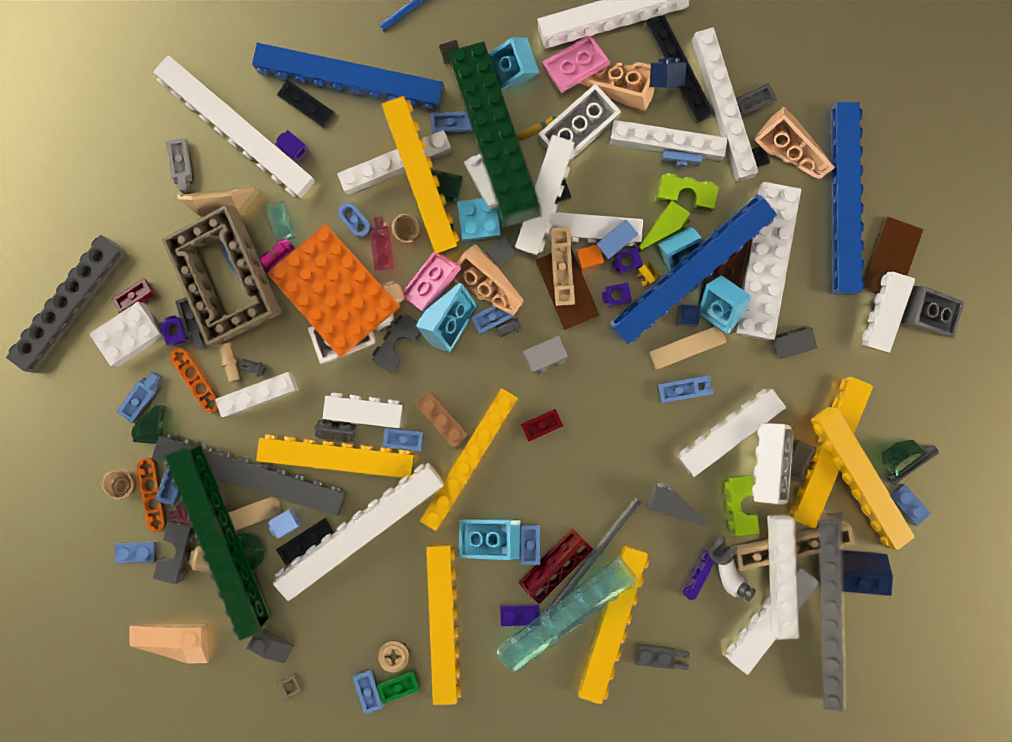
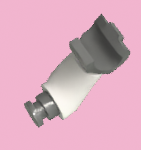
[708,535,756,602]

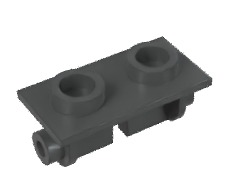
[314,419,356,442]

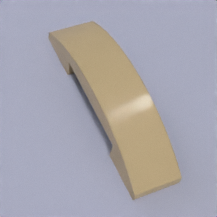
[550,227,575,306]
[649,326,727,370]
[229,496,283,530]

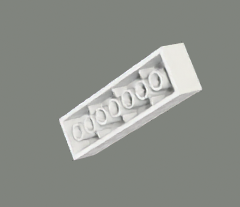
[732,182,801,341]

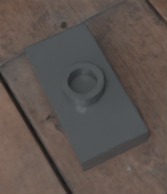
[736,83,777,117]

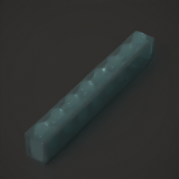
[497,556,637,673]

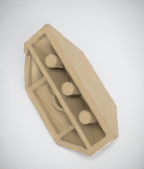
[178,186,259,217]

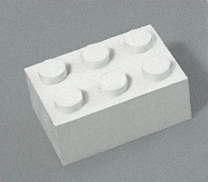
[90,302,164,367]

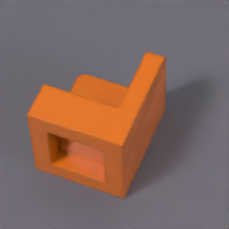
[577,245,604,271]

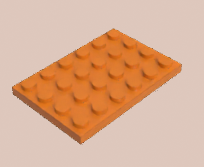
[267,224,400,358]

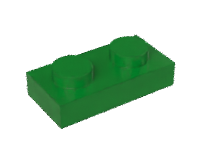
[377,670,420,704]

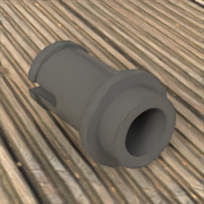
[496,318,522,337]
[240,359,266,377]

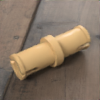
[218,343,241,383]

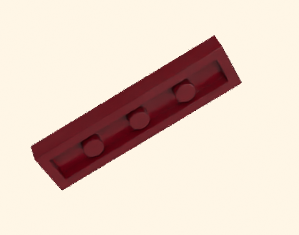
[519,528,593,604]

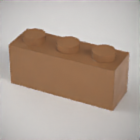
[415,392,469,448]

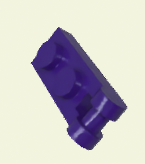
[683,548,715,600]

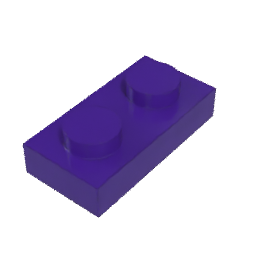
[500,604,540,626]

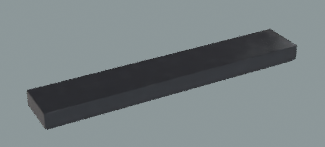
[646,15,715,124]

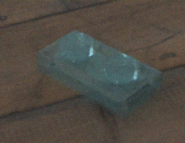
[265,201,296,243]

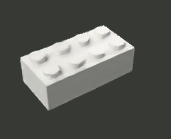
[538,84,621,163]
[752,423,795,504]

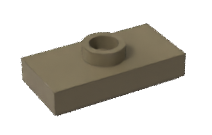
[790,440,817,483]

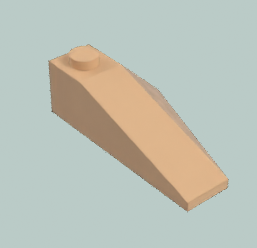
[579,62,655,111]
[754,107,835,179]
[451,244,524,315]
[129,623,208,664]

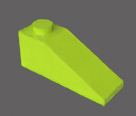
[638,201,691,252]

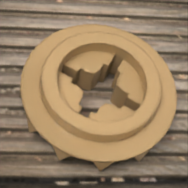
[378,640,409,672]

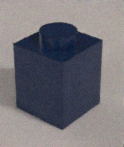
[676,304,701,327]

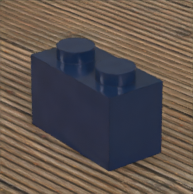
[650,58,686,88]

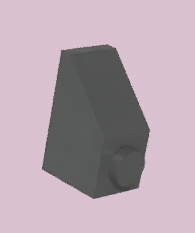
[246,629,295,663]

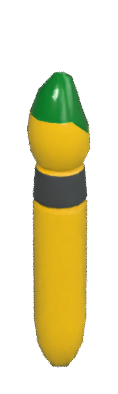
[517,116,557,140]

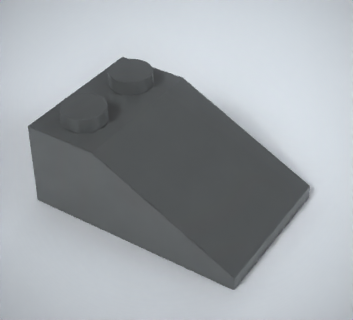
[900,286,964,338]
[645,482,708,527]

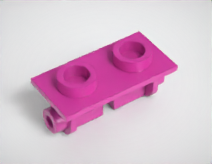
[259,238,295,276]

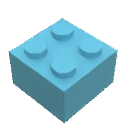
[457,198,501,243]

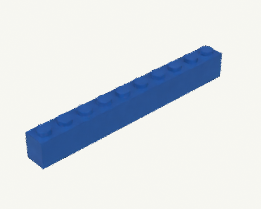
[252,43,444,110]
[831,102,864,294]
[610,195,777,344]

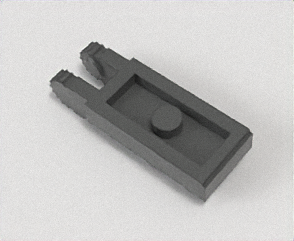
[634,644,690,670]

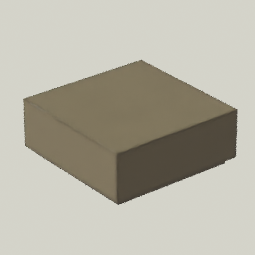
[277,673,304,700]

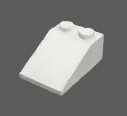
[463,154,496,209]

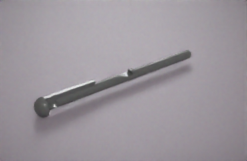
[541,498,641,622]

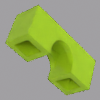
[656,173,719,212]
[724,475,760,537]

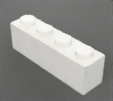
[862,272,915,353]
[215,372,299,418]
[322,393,404,428]

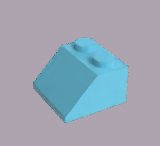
[489,37,539,90]
[657,226,703,271]
[700,275,752,334]

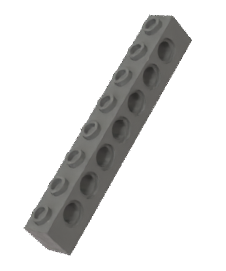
[6,235,126,372]

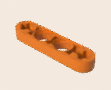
[170,348,219,413]
[137,458,167,532]

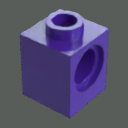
[275,130,308,163]
[612,247,643,275]
[602,282,632,307]
[160,316,189,346]

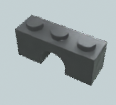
[372,313,421,374]
[153,520,195,584]

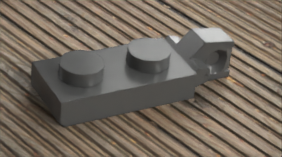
[175,297,206,349]

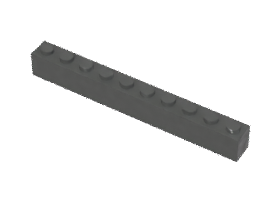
[152,433,346,516]
[819,512,846,711]

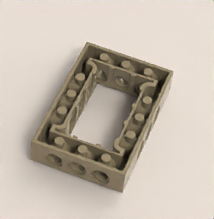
[162,205,282,345]

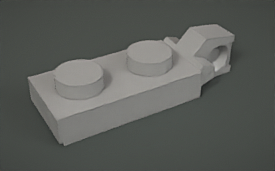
[166,138,192,194]

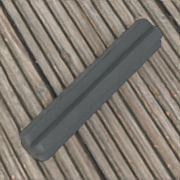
[887,445,939,484]

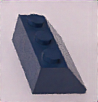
[843,550,893,596]

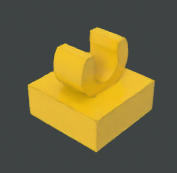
[635,261,661,286]

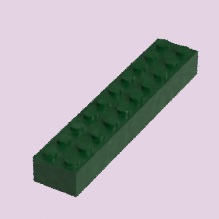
[448,41,541,228]
[165,441,272,641]

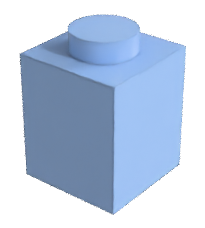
[268,508,302,539]

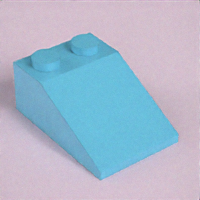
[416,283,478,352]
[459,519,521,560]

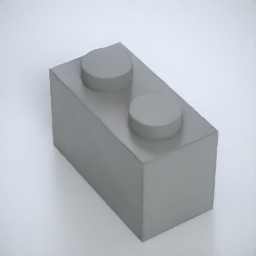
[523,336,568,375]

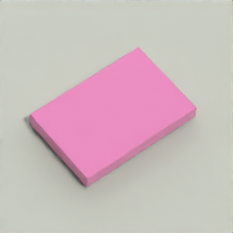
[542,36,610,93]
[403,252,461,312]

